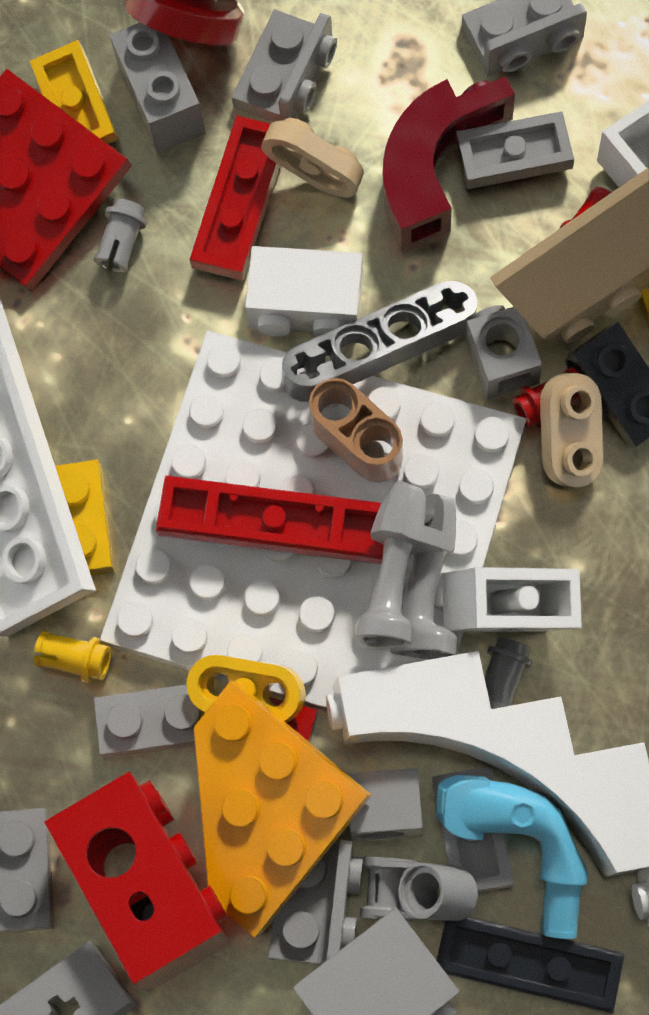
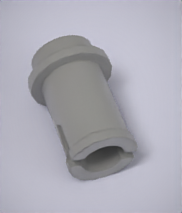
[93,199,147,272]

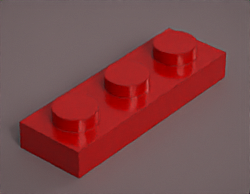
[189,115,280,281]

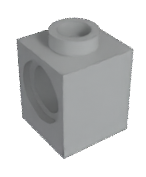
[466,305,543,400]
[347,768,423,842]

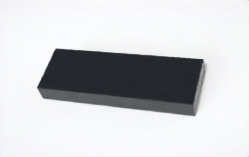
[436,916,625,1015]

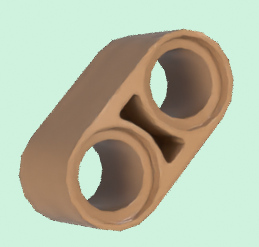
[309,378,403,482]

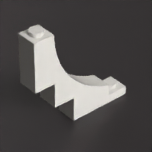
[326,651,649,929]

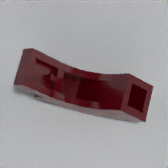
[383,76,515,252]

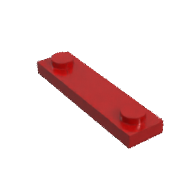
[156,475,384,564]

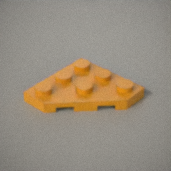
[194,680,372,938]

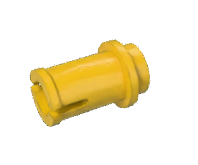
[33,630,111,683]

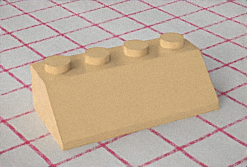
[490,167,649,344]

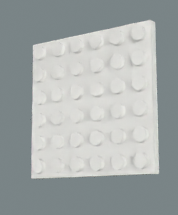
[100,330,527,712]

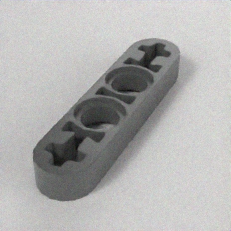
[281,281,477,402]

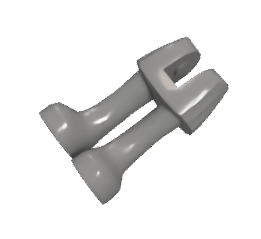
[356,481,458,660]

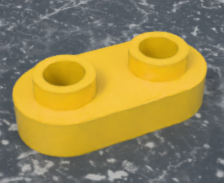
[186,655,306,722]

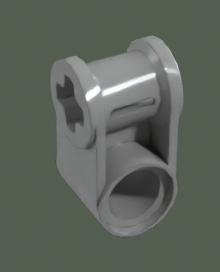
[360,856,478,922]

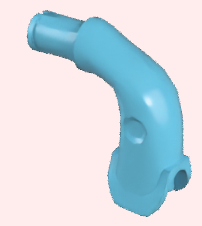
[436,774,588,939]

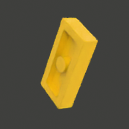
[29,40,119,144]
[55,459,115,576]

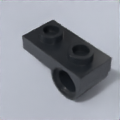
[565,322,649,448]

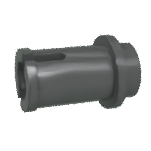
[484,637,532,709]

